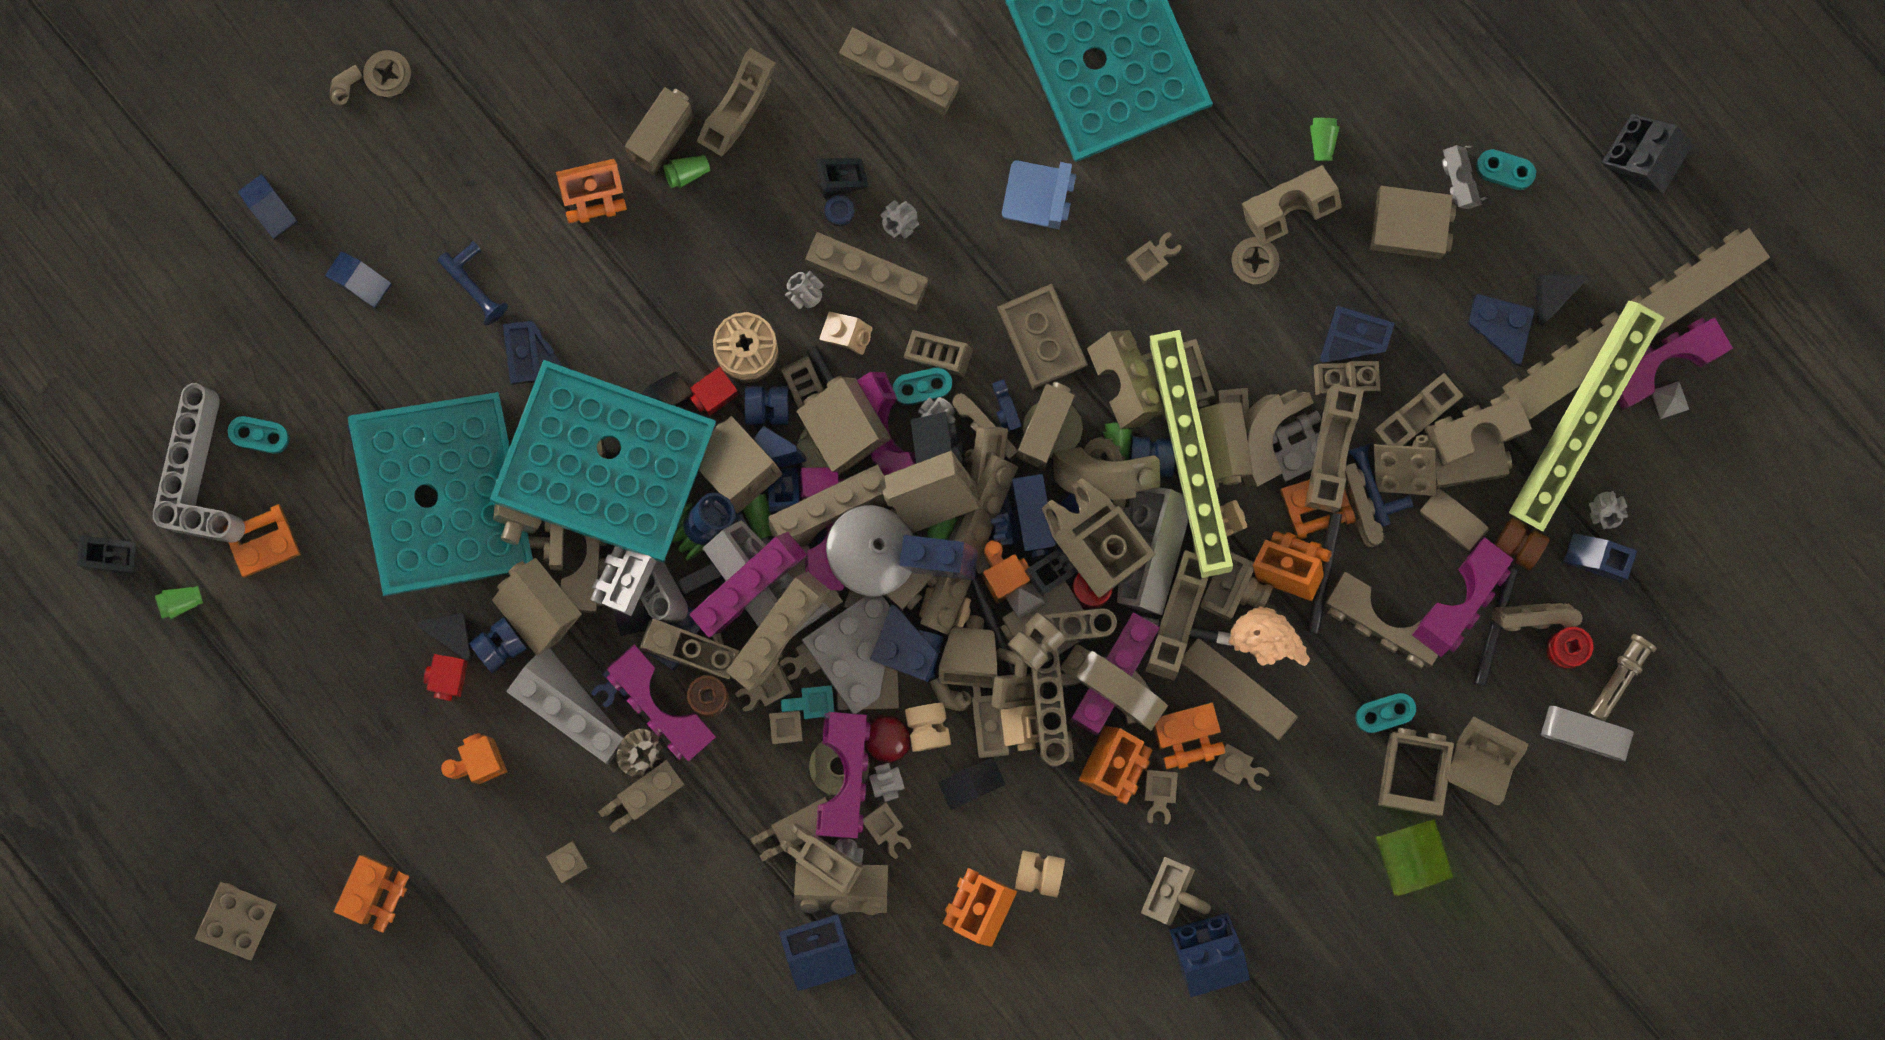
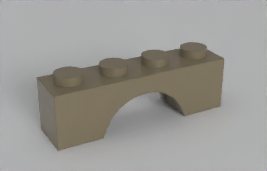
[839,27,959,116]
[805,232,928,312]
[1305,384,1364,513]
[768,464,888,547]
[561,535,608,614]
[1145,550,1209,681]
[726,572,831,691]
[1325,572,1438,669]

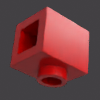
[690,367,739,416]
[424,654,468,701]

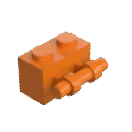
[556,159,627,223]
[1253,531,1332,601]
[982,540,1030,604]
[1153,702,1225,770]
[1078,726,1153,805]
[441,733,507,784]
[334,855,409,933]
[942,868,1017,947]

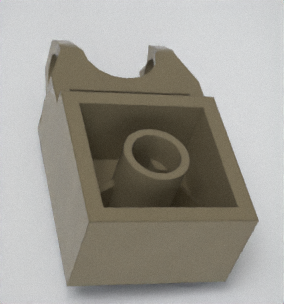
[1042,478,1156,598]

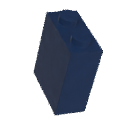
[1011,474,1055,561]
[899,535,978,580]

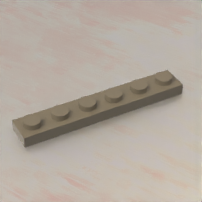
[920,454,1018,635]

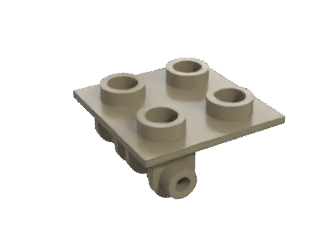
[1374,435,1437,496]
[195,882,277,961]

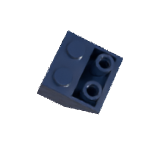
[1169,913,1250,997]
[779,914,857,991]

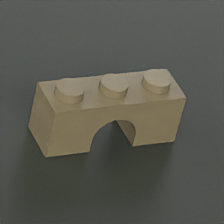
[1242,165,1342,246]
[1087,330,1164,429]
[1370,373,1463,446]
[1429,394,1532,467]
[794,863,888,915]

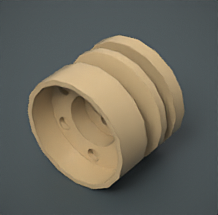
[713,312,779,383]

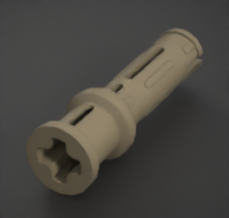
[1588,634,1657,722]

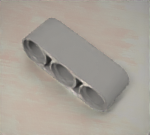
[624,550,688,624]
[1541,706,1634,762]

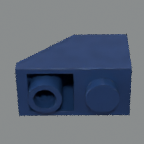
[1563,533,1637,583]

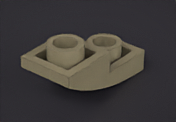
[1314,361,1381,395]
[1420,488,1489,553]

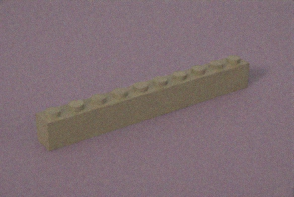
[1501,228,1770,421]

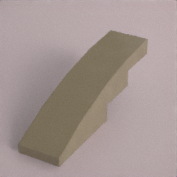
[1181,638,1298,741]

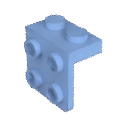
[1002,161,1076,230]

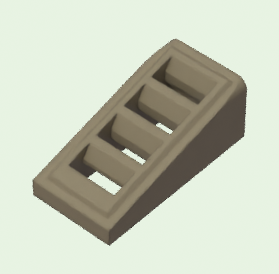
[903,330,973,377]
[781,356,824,409]

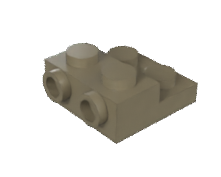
[1141,339,1215,420]

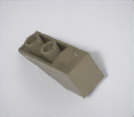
[639,619,739,680]

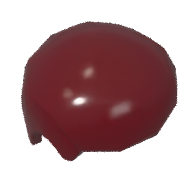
[864,715,911,763]

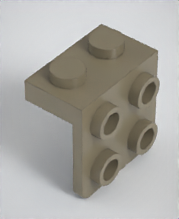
[1446,716,1528,805]

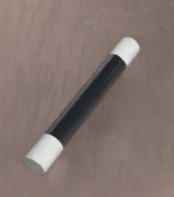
[1144,617,1231,646]

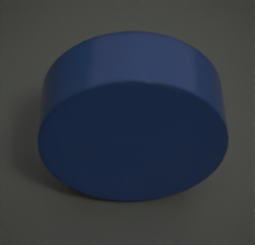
[824,195,855,226]

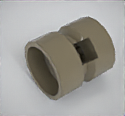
[1007,613,1066,672]

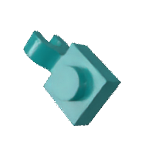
[781,685,834,719]

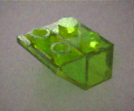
[1376,819,1453,896]

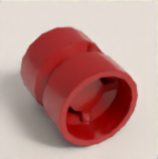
[1072,573,1113,610]
[1546,627,1594,669]

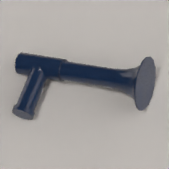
[437,241,508,326]
[1348,442,1413,527]

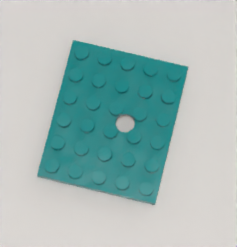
[1005,0,1213,163]
[490,360,716,563]
[348,392,533,596]

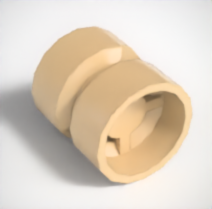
[905,702,951,752]
[1015,850,1065,898]

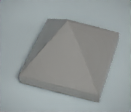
[1652,381,1689,419]
[1006,582,1046,619]

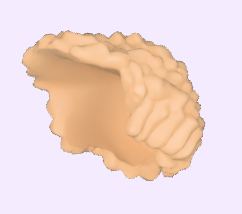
[1228,606,1310,666]

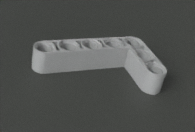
[153,383,245,543]

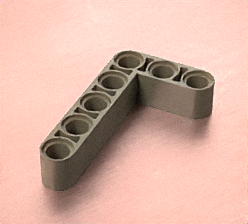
[1031,609,1117,767]

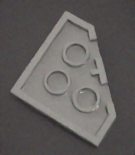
[802,595,890,714]

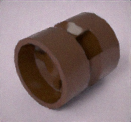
[1494,516,1550,571]
[687,675,729,717]

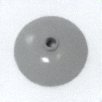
[826,505,913,596]

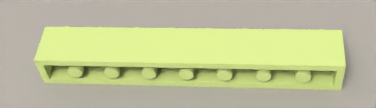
[1509,301,1664,531]
[1150,330,1233,578]

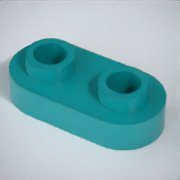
[1476,149,1536,190]
[893,368,952,406]
[228,416,290,454]
[1355,693,1416,733]

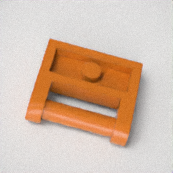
[1280,480,1356,540]
[223,504,301,578]

